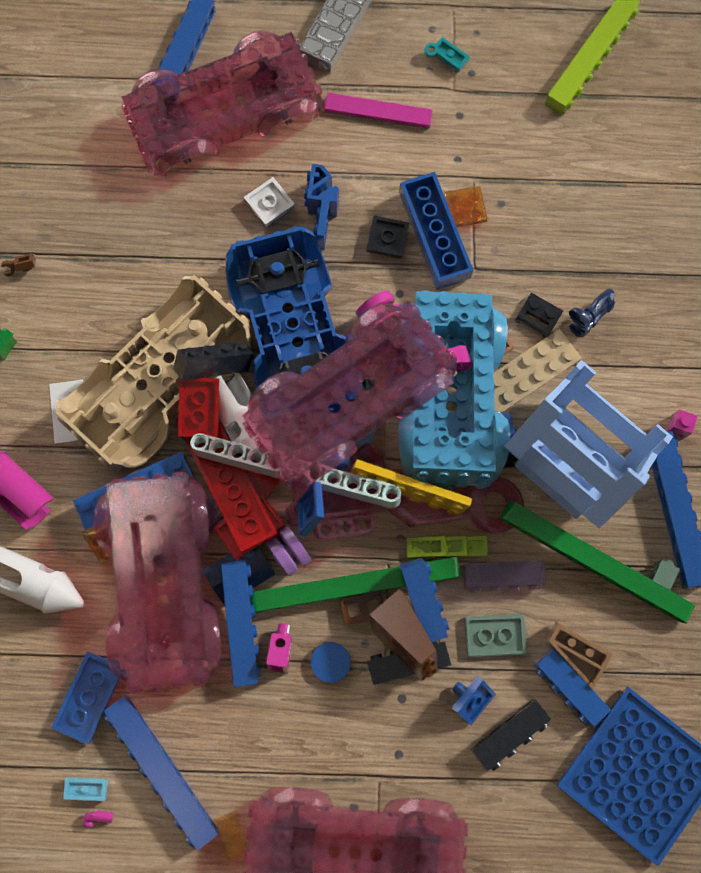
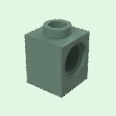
[649,559,680,590]

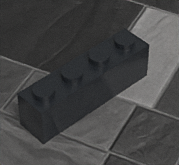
[173,342,254,381]
[367,640,451,685]
[470,699,551,771]

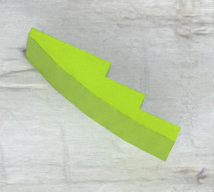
[407,536,489,558]

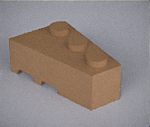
[546,621,613,689]

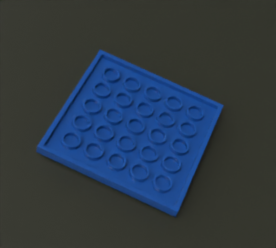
[556,687,701,866]

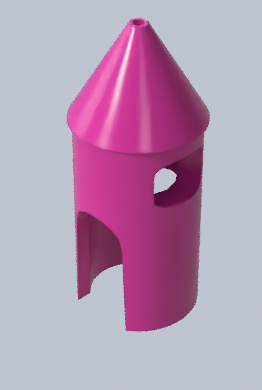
[0,451,55,530]

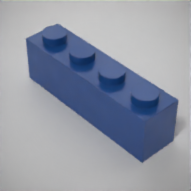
[399,558,449,642]
[534,649,611,727]

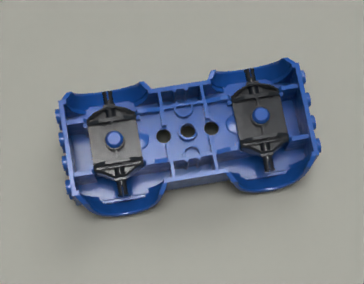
[225,226,364,431]

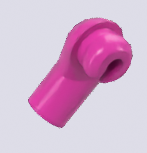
[82,810,113,828]

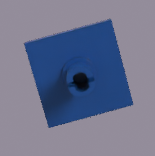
[452,675,496,726]

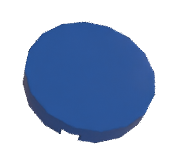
[311,642,351,683]

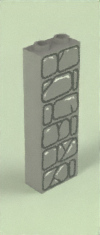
[299,0,372,73]

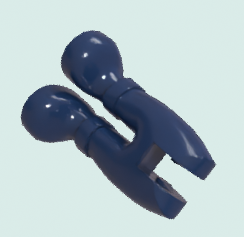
[569,289,615,338]

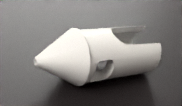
[215,373,273,463]
[0,546,85,614]

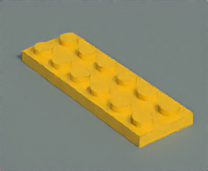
[350,460,472,515]

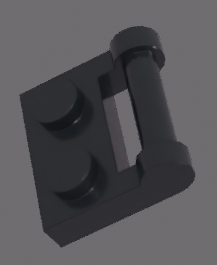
[515,292,564,338]

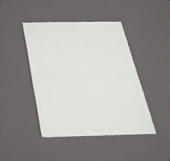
[49,380,83,443]

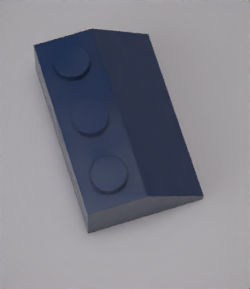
[202,546,275,606]

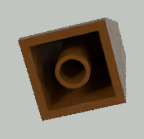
[370,589,437,681]

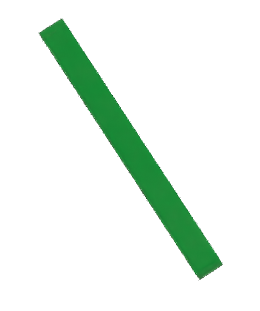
[499,501,695,624]
[250,557,462,613]

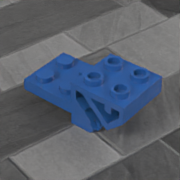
[304,164,339,250]

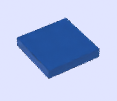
[297,481,324,537]

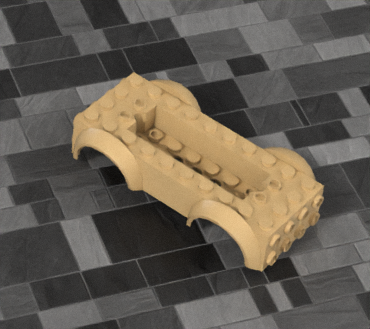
[54,275,252,472]

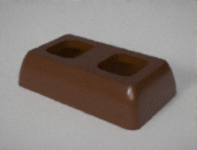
[340,591,386,625]

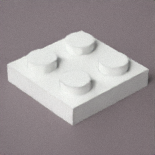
[244,177,295,227]

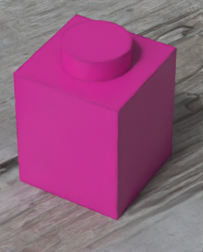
[667,409,698,438]

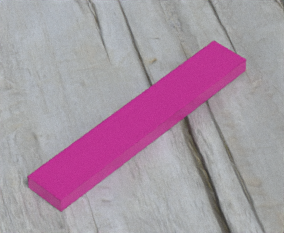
[324,92,433,129]

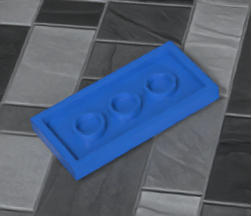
[51,651,125,744]

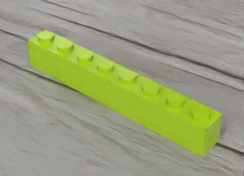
[545,0,641,115]

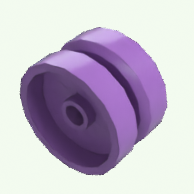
[265,526,312,577]

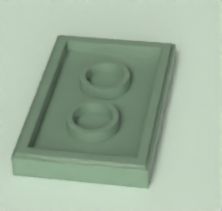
[464,614,527,657]

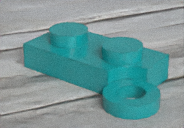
[424,37,470,73]

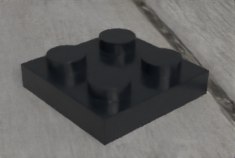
[366,215,410,259]

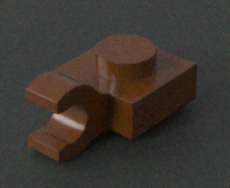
[1,253,36,276]

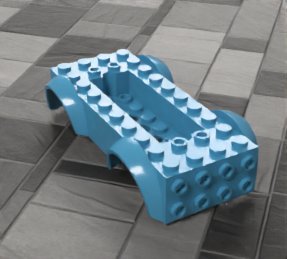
[399,291,510,488]

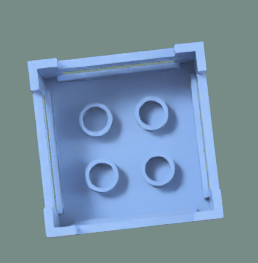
[504,360,673,529]

